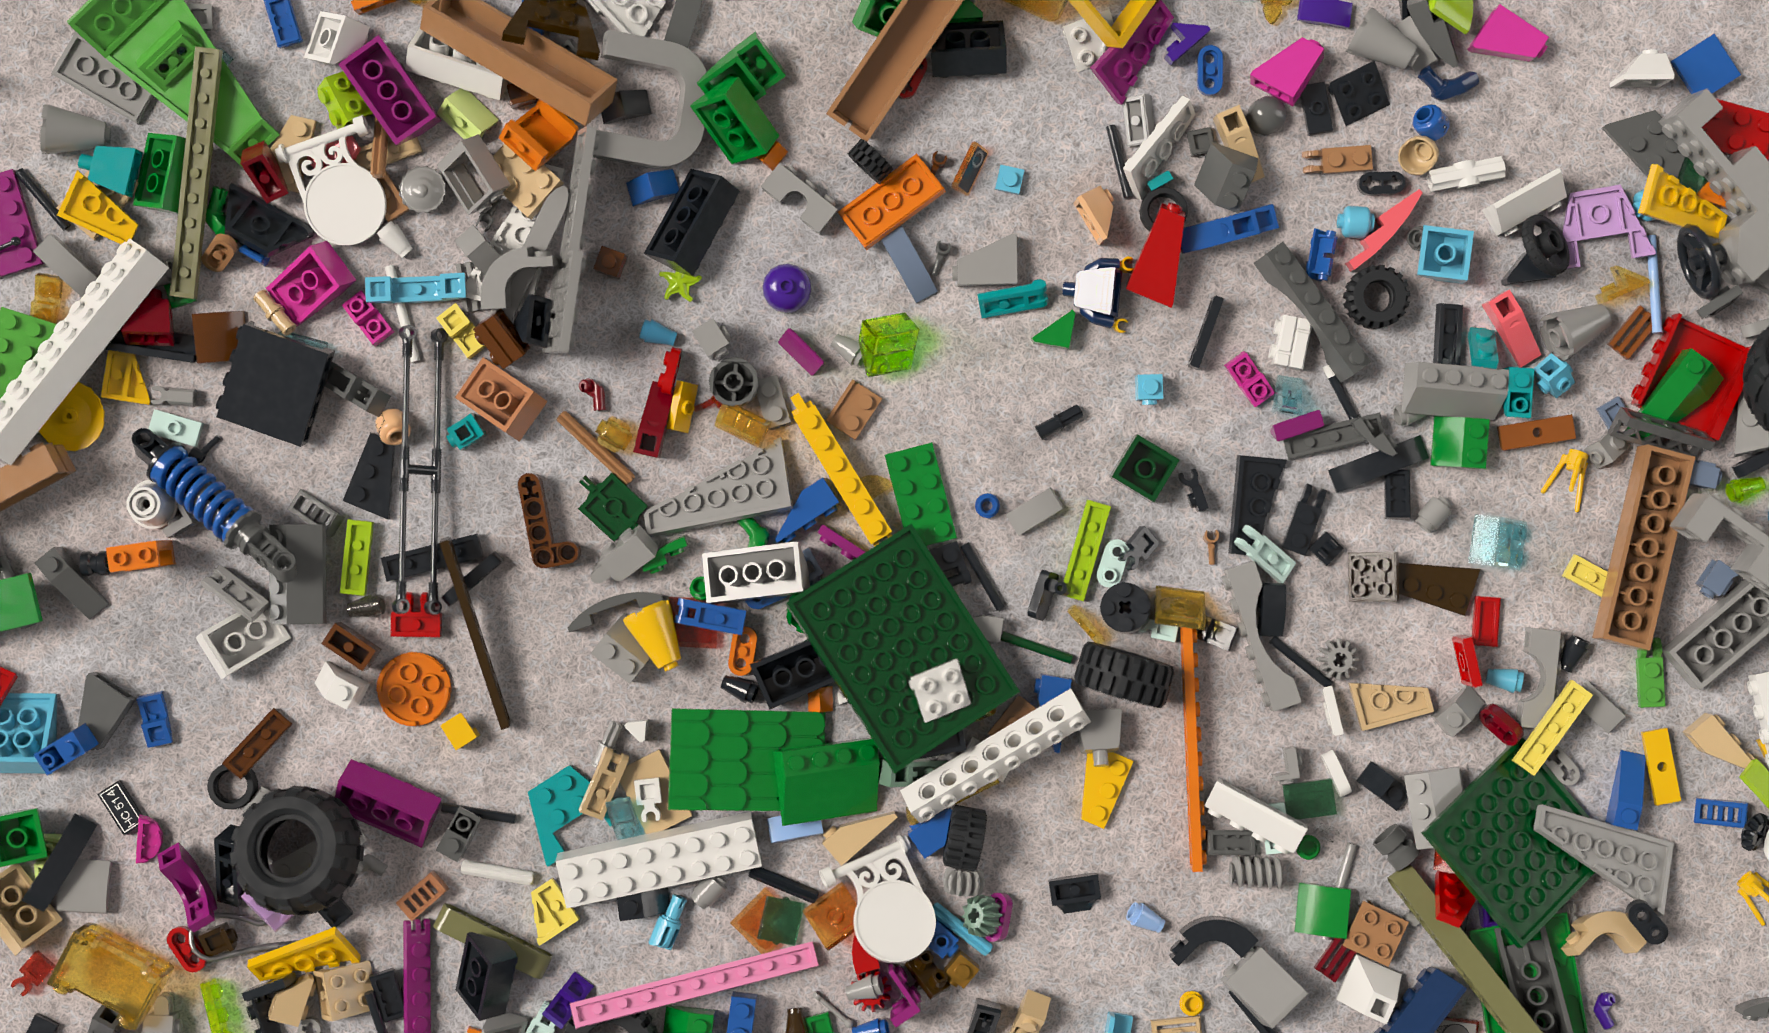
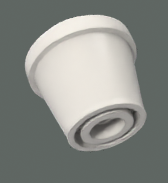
[126,480,179,529]

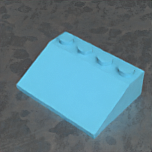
[0,693,57,774]

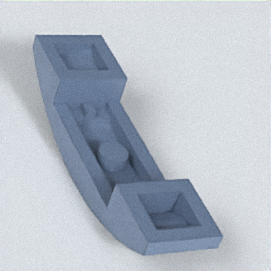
[881,225,938,303]

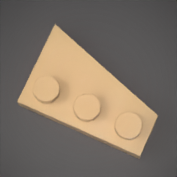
[250,115,317,194]

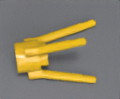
[1541,449,1589,512]
[1737,871,1769,926]

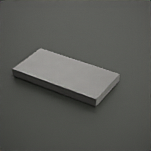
[51,31,154,125]

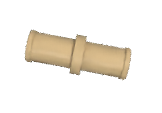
[253,289,296,336]

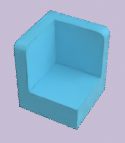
[1104,1011,1133,1033]

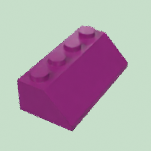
[338,35,442,146]
[334,759,442,848]

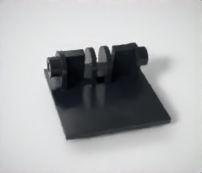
[1327,61,1390,126]

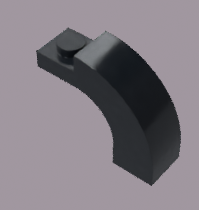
[1169,916,1259,966]

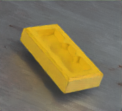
[666,380,698,433]

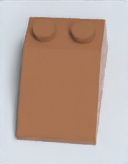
[455,357,548,442]

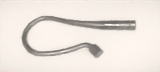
[188,912,299,962]

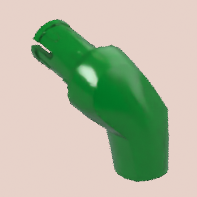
[205,186,238,243]
[736,517,770,548]

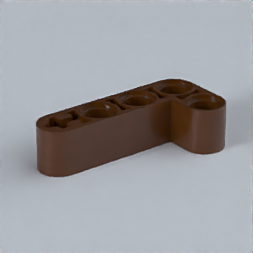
[518,473,581,568]

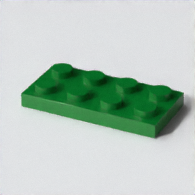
[884,443,957,546]

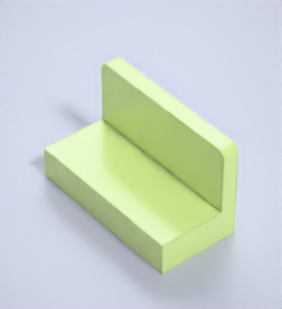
[437,88,498,139]

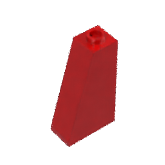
[1126,202,1185,308]

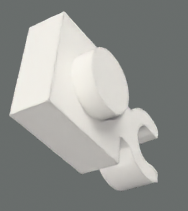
[634,777,662,822]

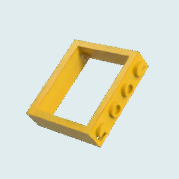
[1068,0,1157,48]

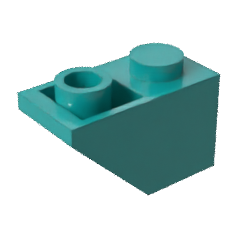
[1503,367,1534,418]

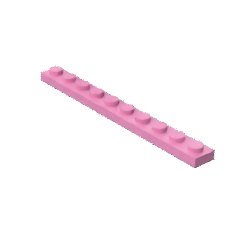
[570,942,819,1029]

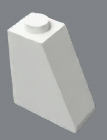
[315,661,370,710]

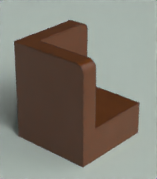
[507,83,538,109]

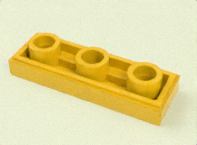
[1641,727,1681,806]

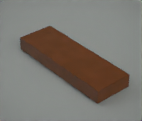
[222,708,292,780]

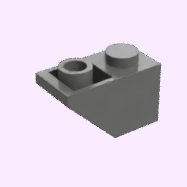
[436,806,482,862]

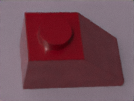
[240,140,289,203]

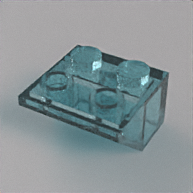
[1468,514,1527,571]

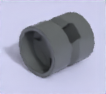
[1373,824,1421,871]

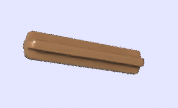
[370,117,389,179]

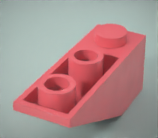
[1482,289,1541,368]

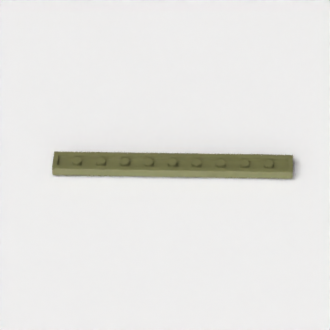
[170,46,223,299]

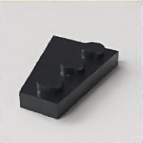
[343,432,395,520]

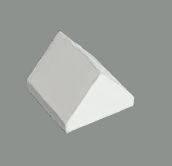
[625,719,648,743]

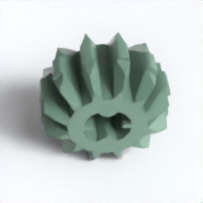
[960,895,1003,937]

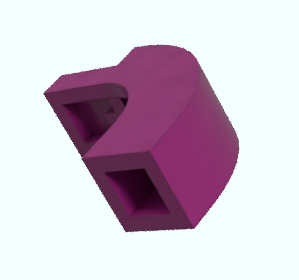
[157,842,218,933]

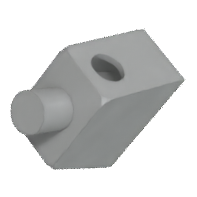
[1075,708,1122,767]

